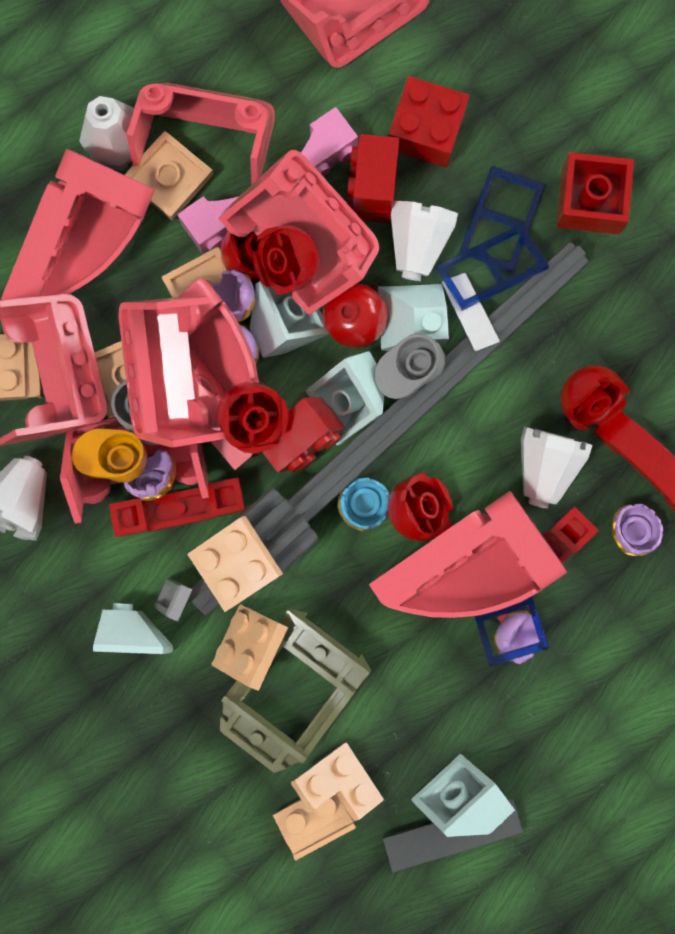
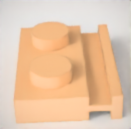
[0,334,43,401]
[273,794,356,861]

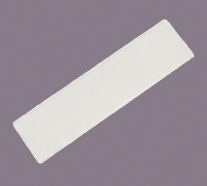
[442,273,499,351]

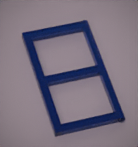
[459,166,545,273]
[435,224,549,311]
[475,596,549,666]

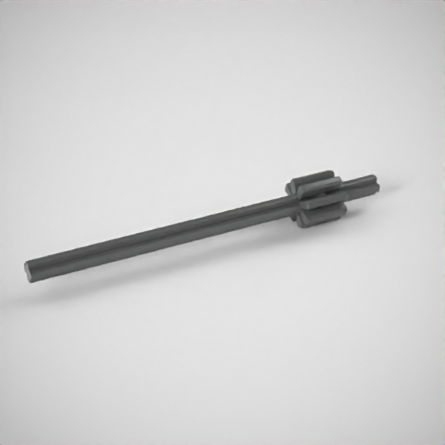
[189,242,589,616]

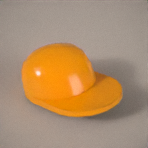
[72,429,148,483]

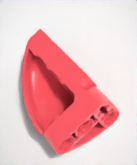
[1,149,155,300]
[177,277,259,470]
[369,491,568,618]

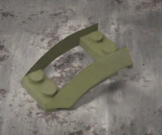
[220,609,371,773]

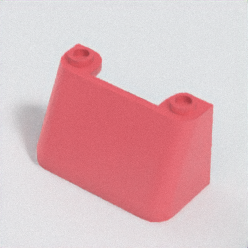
[280,0,429,68]
[218,150,379,315]

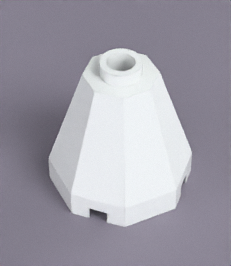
[79,96,146,171]
[391,201,458,281]
[521,426,592,509]
[0,456,47,540]

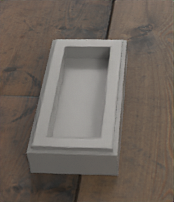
[154,578,192,621]

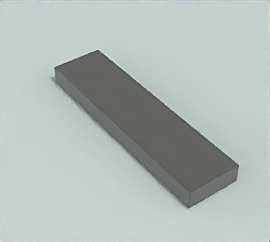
[382,798,523,873]

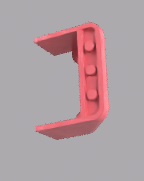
[126,83,275,184]
[0,294,107,446]
[119,297,225,448]
[60,418,209,523]

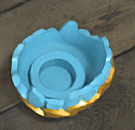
[338,478,389,531]

